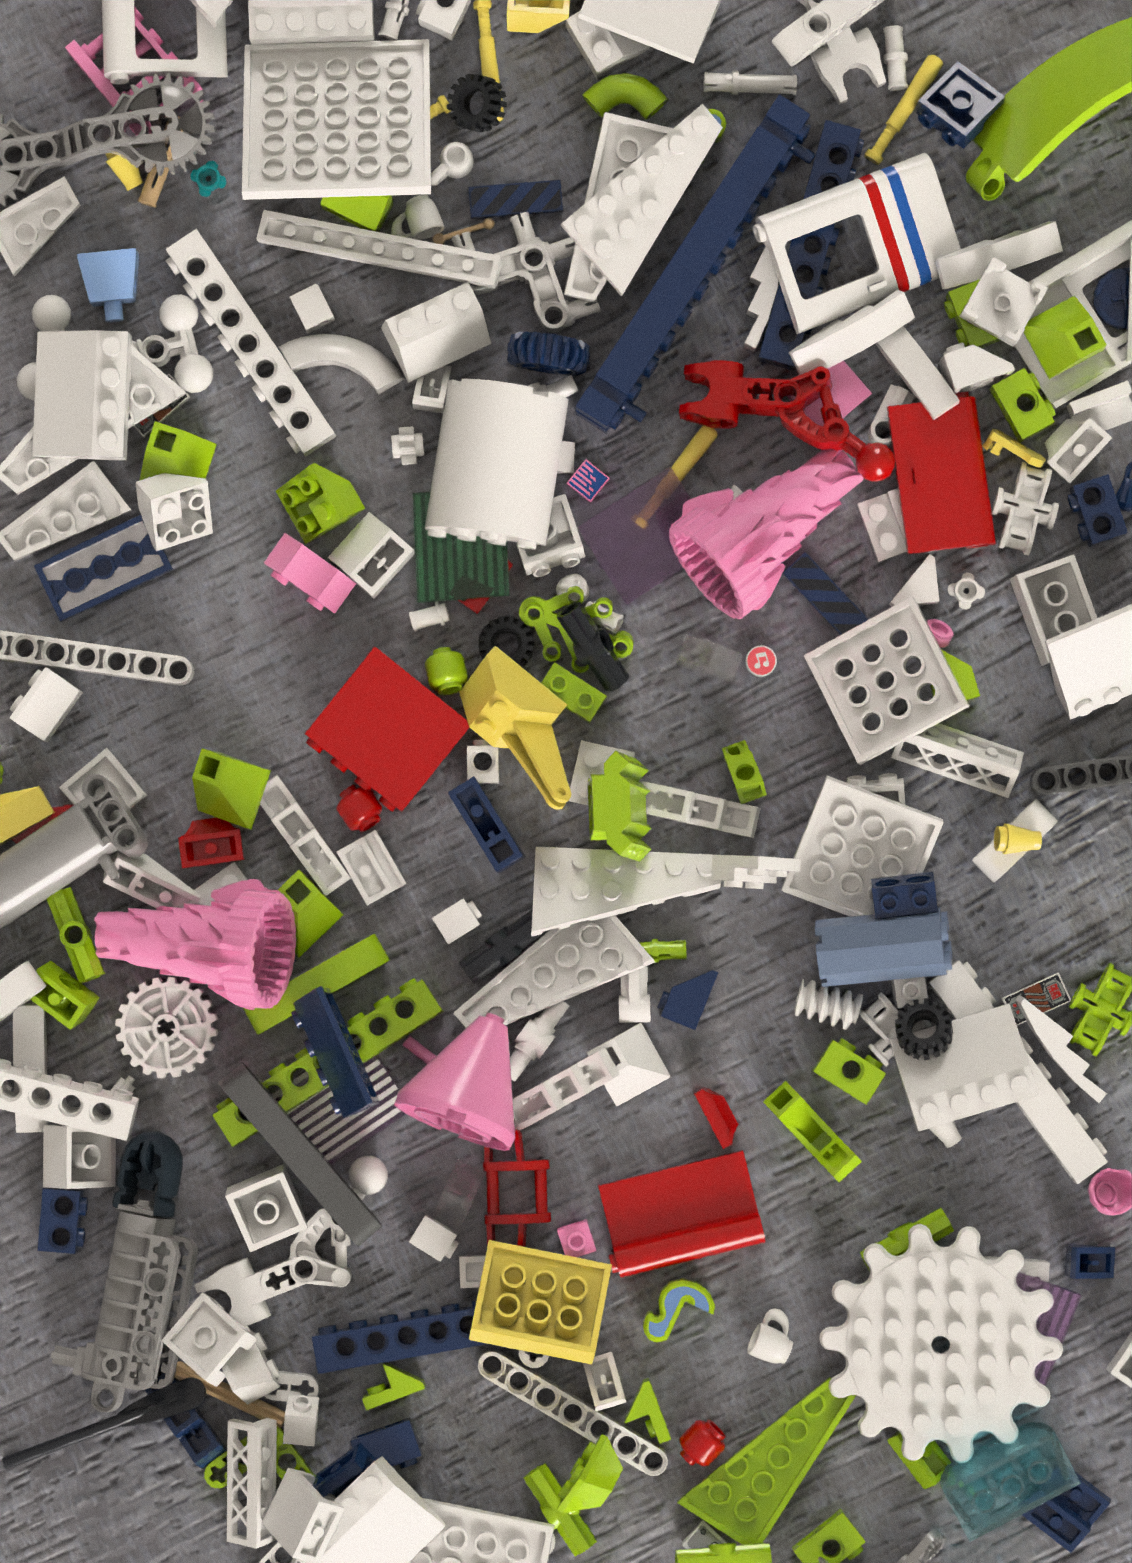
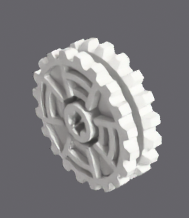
[115,977,218,1078]

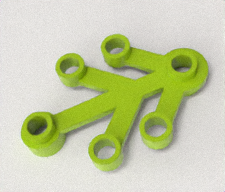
[519,586,634,673]

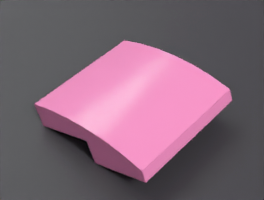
[786,361,872,426]

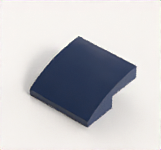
[1022,1461,1111,1553]

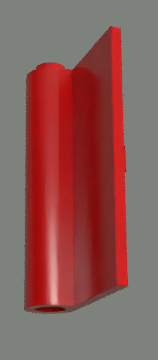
[887,391,996,554]
[598,1150,766,1278]

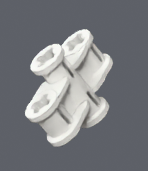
[992,462,1059,556]
[859,992,932,1067]

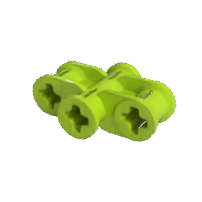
[1069,963,1132,1057]

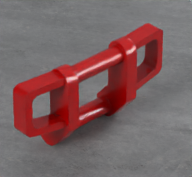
[483,1129,551,1247]

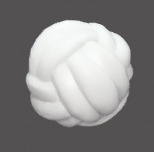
[556,573,589,602]

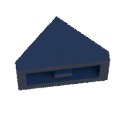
[1065,1244,1115,1279]

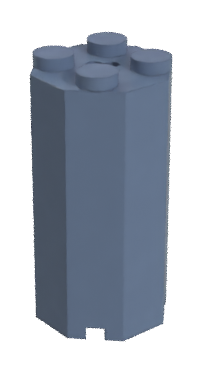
[815,908,953,987]

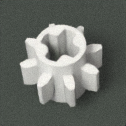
[391,426,424,465]

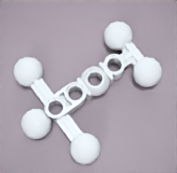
[17,294,213,401]

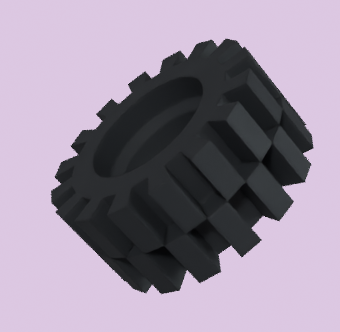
[447,74,507,132]
[478,616,534,667]
[895,998,953,1060]

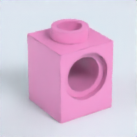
[557,1219,596,1257]

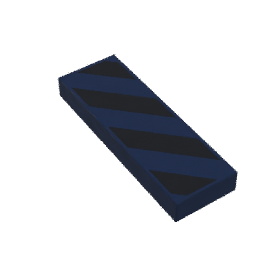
[468,180,563,219]
[782,552,869,635]

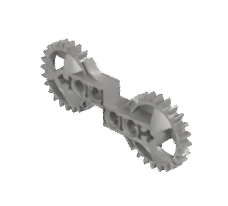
[0,73,215,209]

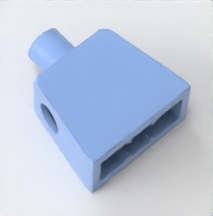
[77,248,139,322]

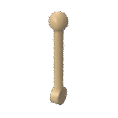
[433,218,495,244]

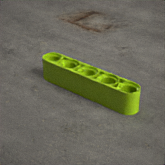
[242,934,390,1035]

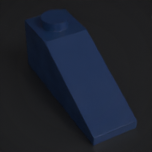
[448,776,526,873]

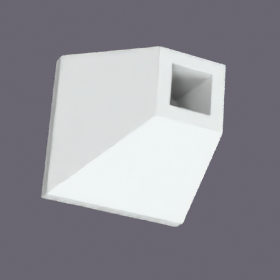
[136,473,213,551]
[587,1023,671,1107]

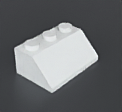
[381,282,491,383]
[1010,554,1097,666]

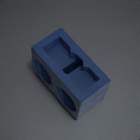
[1067,474,1128,547]
[871,872,938,919]
[37,1188,88,1254]

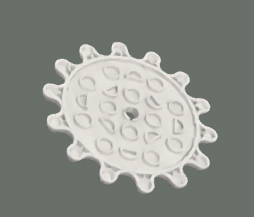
[819,1224,1063,1463]

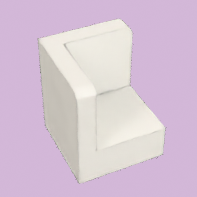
[290,284,335,334]

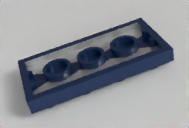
[34,515,173,622]

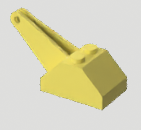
[459,646,571,810]

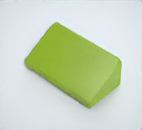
[887,1431,955,1489]

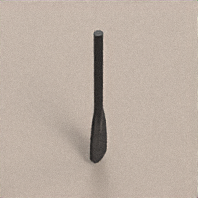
[2,1377,206,1469]

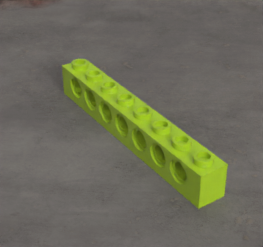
[212,978,444,1147]

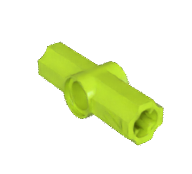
[47,887,105,984]
[859,1207,954,1272]
[523,1462,597,1556]
[675,1543,772,1563]

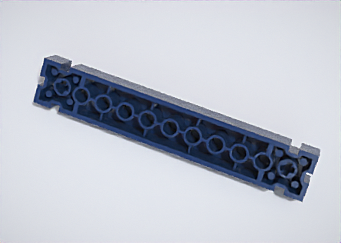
[575,94,816,434]

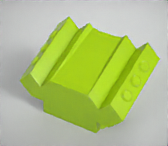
[587,750,652,862]

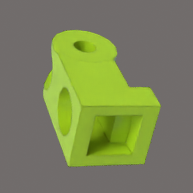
[721,740,767,804]

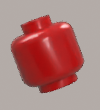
[336,785,383,833]
[679,1419,726,1467]

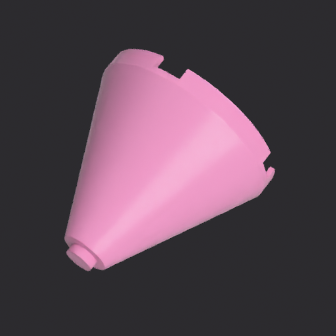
[394,1013,515,1151]

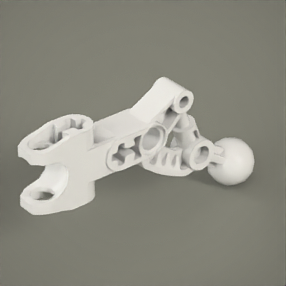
[798,0,886,105]
[194,1156,388,1327]

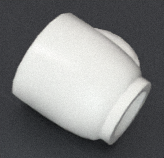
[431,142,474,186]
[391,194,445,240]
[747,1308,793,1364]

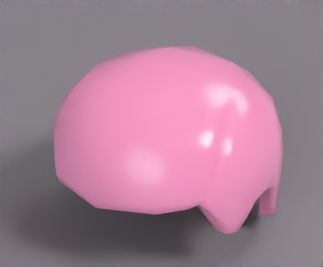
[1088,1168,1132,1216]

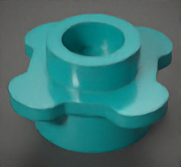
[190,161,227,197]

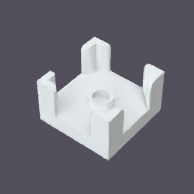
[959,257,1048,347]
[161,1292,258,1387]

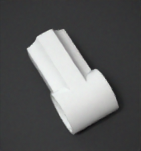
[867,384,915,447]
[619,966,650,1023]

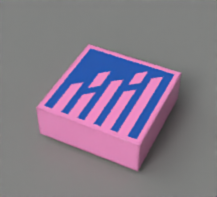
[566,459,610,503]

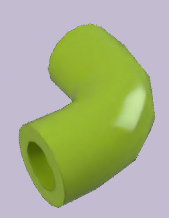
[582,73,669,120]

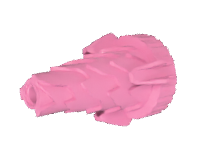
[669,449,863,619]
[94,879,296,1010]

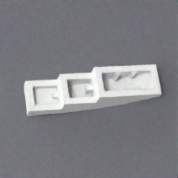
[935,221,1063,289]
[744,246,779,353]
[789,290,915,375]
[875,326,960,420]
[260,775,351,896]
[639,780,761,838]
[1016,995,1107,1103]
[13,1003,48,1133]
[513,1048,620,1130]

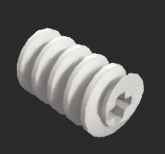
[794,979,863,1030]

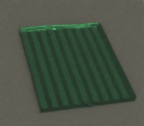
[413,492,510,603]

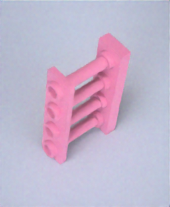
[65,6,203,136]

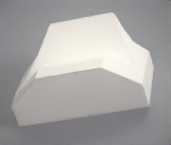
[1044,417,1112,484]

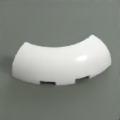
[278,334,405,395]

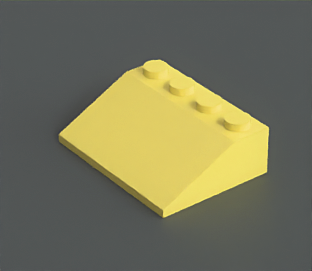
[469,1240,612,1364]

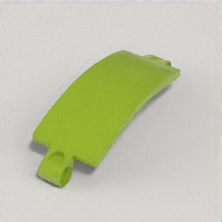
[966,17,1132,201]

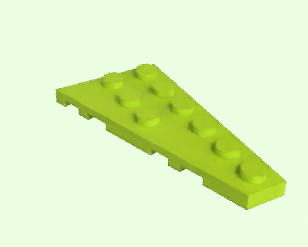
[677,1377,856,1545]

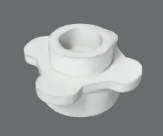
[948,573,985,610]

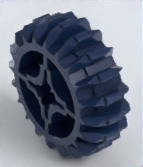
[507,331,590,376]

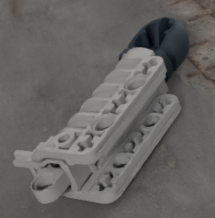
[51,1131,198,1412]

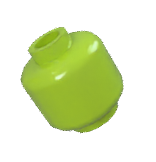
[425,647,468,695]

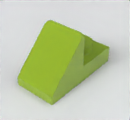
[362,1362,426,1411]
[624,1378,671,1444]

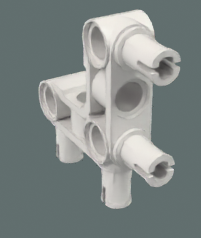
[451,212,601,333]

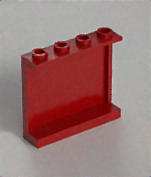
[304,646,470,812]

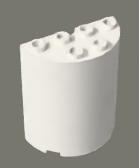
[425,379,569,550]

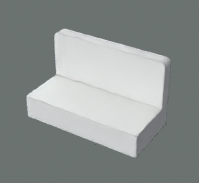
[1066,380,1132,431]

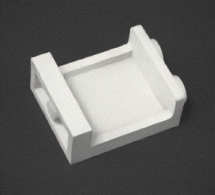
[262,1468,345,1563]

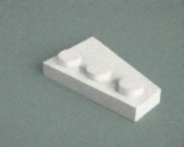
[0,176,81,276]

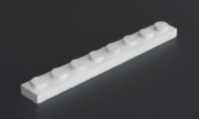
[256,210,503,289]

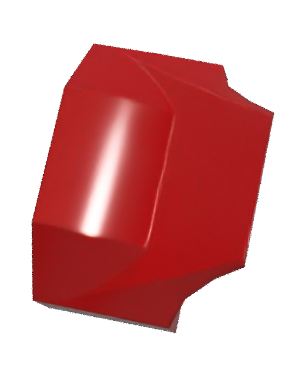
[178,817,245,868]
[694,1087,739,1149]

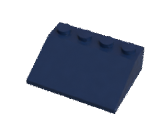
[291,986,380,1118]

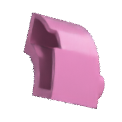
[264,533,356,614]

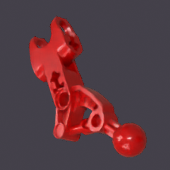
[679,360,895,482]

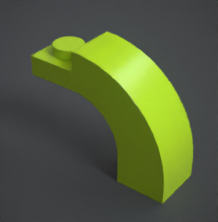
[763,1081,862,1183]

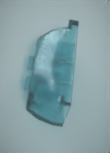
[940,1422,1081,1542]

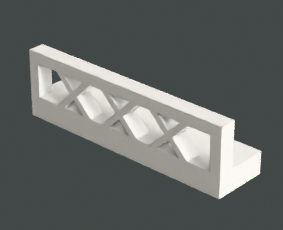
[891,723,1024,798]
[227,1418,277,1549]

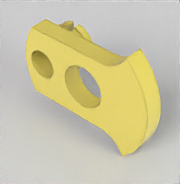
[982,429,1046,468]

